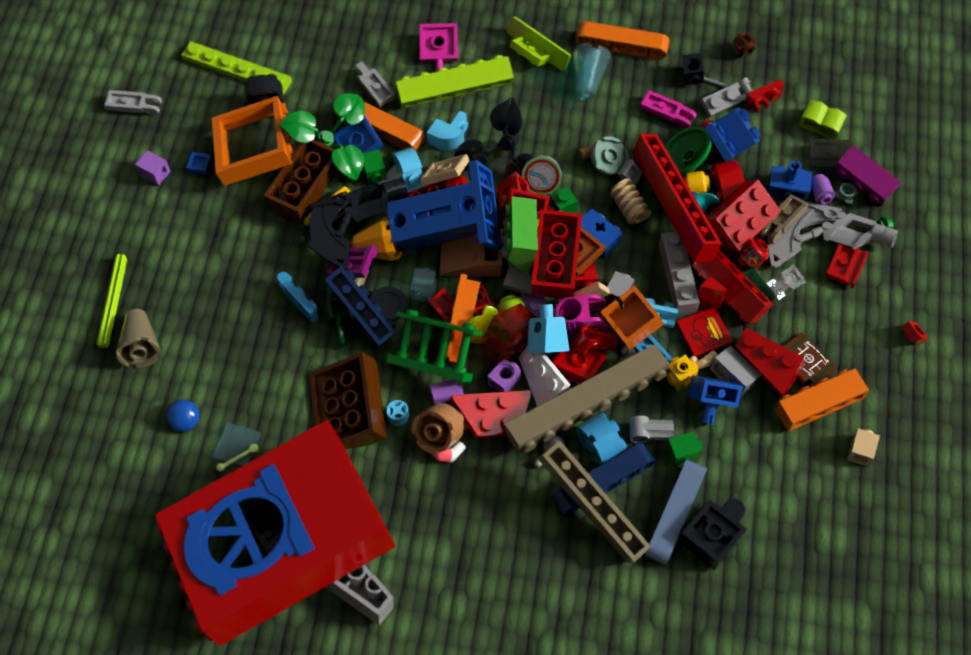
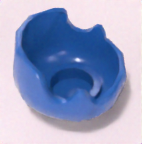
[166,399,200,433]

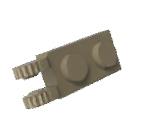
[758,194,808,244]

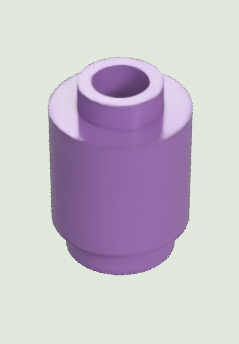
[811,174,835,205]

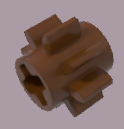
[732,33,757,56]

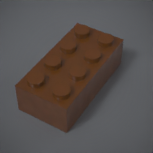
[263,139,339,224]

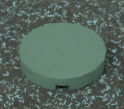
[590,136,629,176]

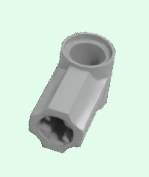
[629,416,674,444]

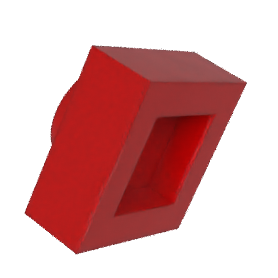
[902,321,929,343]

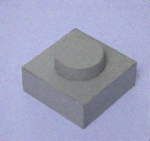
[618,159,643,186]

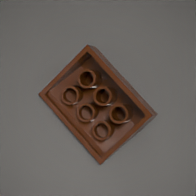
[309,352,387,449]

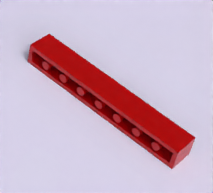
[632,134,722,263]

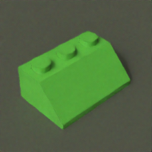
[504,196,538,275]

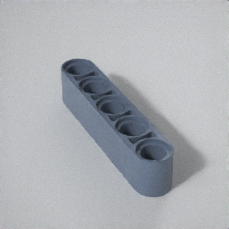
[645,460,707,565]

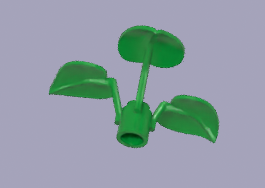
[279,93,365,181]

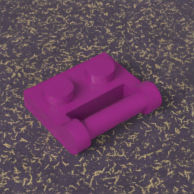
[326,245,377,278]

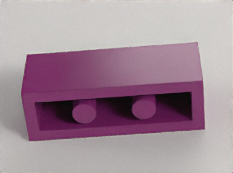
[834,145,901,206]

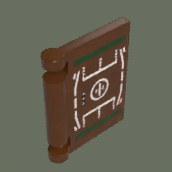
[783,332,838,388]

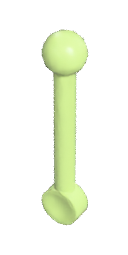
[216,444,259,472]

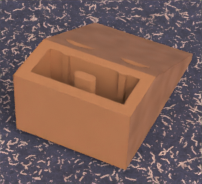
[440,229,503,277]

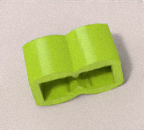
[799,100,847,140]

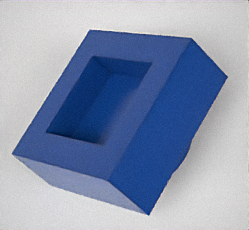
[186,152,212,175]

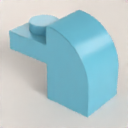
[427,111,468,151]
[391,148,426,192]

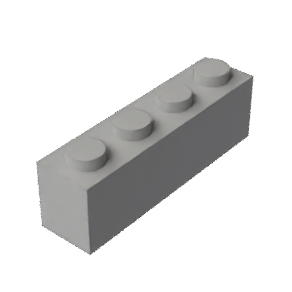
[659,231,700,317]

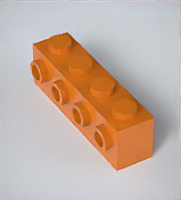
[775,368,869,432]

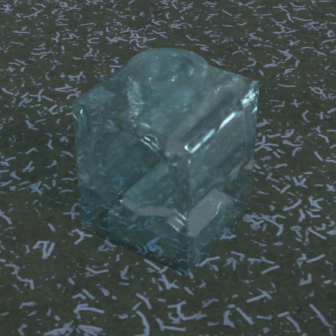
[410,268,436,302]

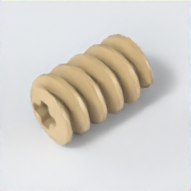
[611,179,651,224]

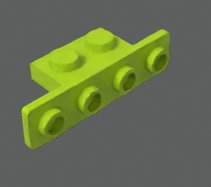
[507,16,571,71]

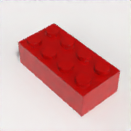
[531,210,582,299]

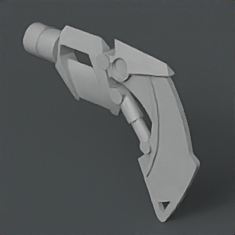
[767,201,898,268]

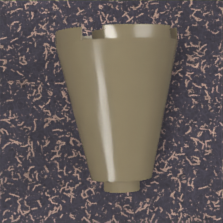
[116,309,160,368]

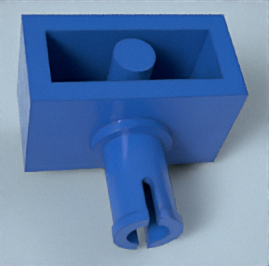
[767,160,812,201]
[688,375,743,425]

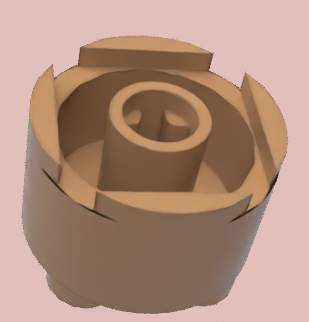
[412,402,464,454]

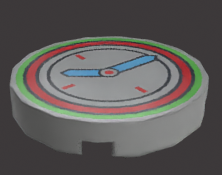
[522,155,562,195]

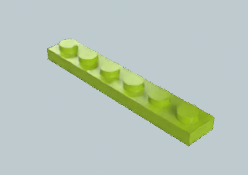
[182,41,292,95]

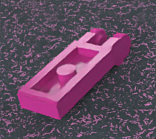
[639,90,696,129]

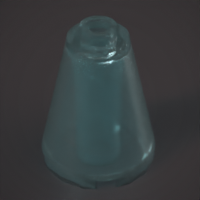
[573,44,611,101]

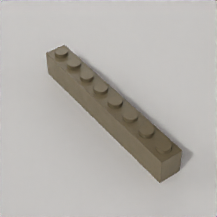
[505,344,670,454]

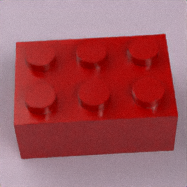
[707,179,781,251]

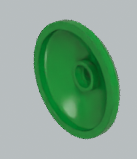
[664,126,712,176]

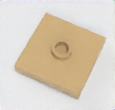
[420,154,470,186]

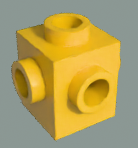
[666,354,698,392]

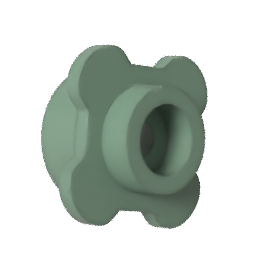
[835,183,859,204]

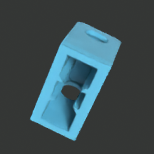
[527,304,569,353]

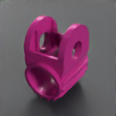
[554,294,609,339]

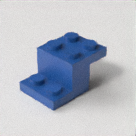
[705,108,761,162]

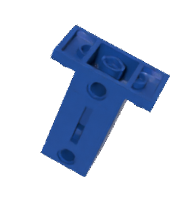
[386,160,502,251]

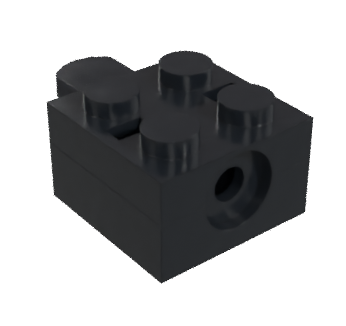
[678,498,747,571]

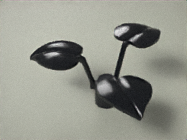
[454,97,534,177]

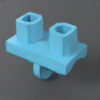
[645,298,678,331]

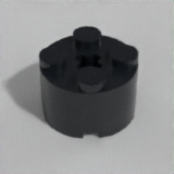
[244,74,284,119]

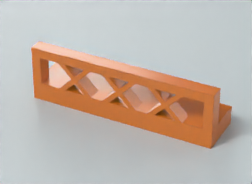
[446,274,480,363]

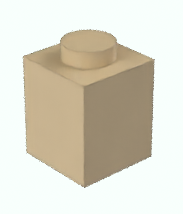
[847,428,880,467]

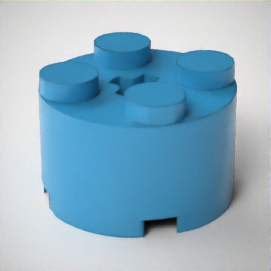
[576,412,627,465]

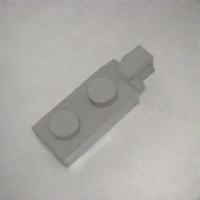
[356,62,396,108]

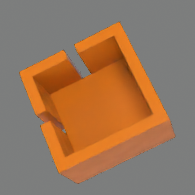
[600,285,664,350]

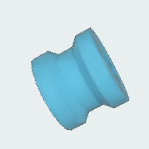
[386,400,409,427]

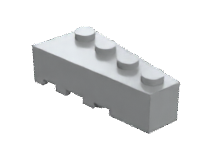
[326,564,394,625]

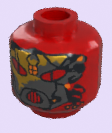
[738,238,769,269]

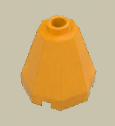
[351,217,402,261]

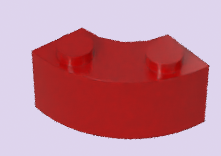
[709,160,745,205]

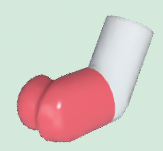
[432,441,466,463]

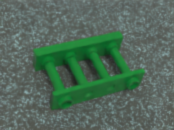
[386,309,483,382]

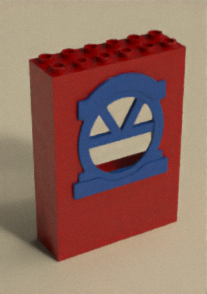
[155,419,396,646]

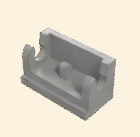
[709,346,762,398]

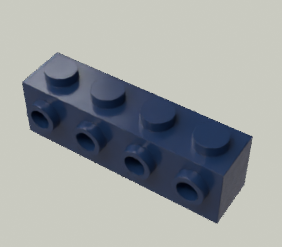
[325,266,397,347]

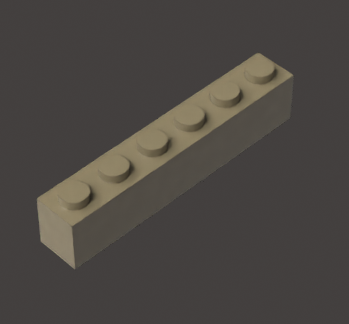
[537,440,651,563]

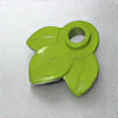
[467,305,505,344]

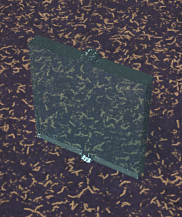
[213,422,261,466]

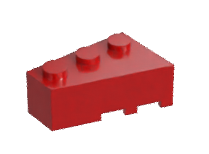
[735,328,804,398]

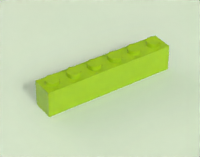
[396,55,514,109]

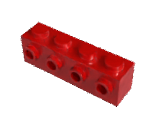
[692,250,773,324]

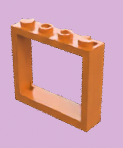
[212,96,293,186]

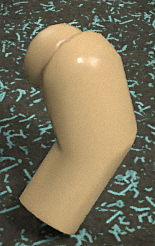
[689,351,718,370]

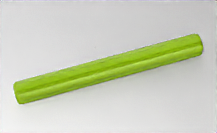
[96,254,127,348]

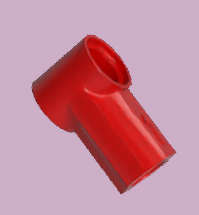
[573,326,618,354]

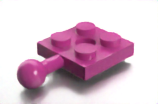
[420,23,458,73]

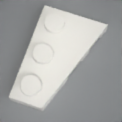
[519,345,570,407]

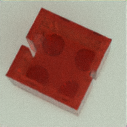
[479,303,537,363]

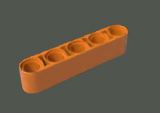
[575,21,669,60]
[335,102,425,151]

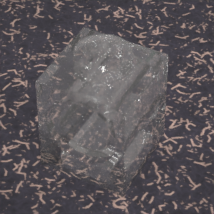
[767,264,806,300]

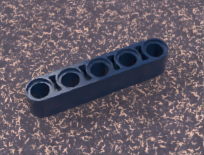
[551,443,655,517]

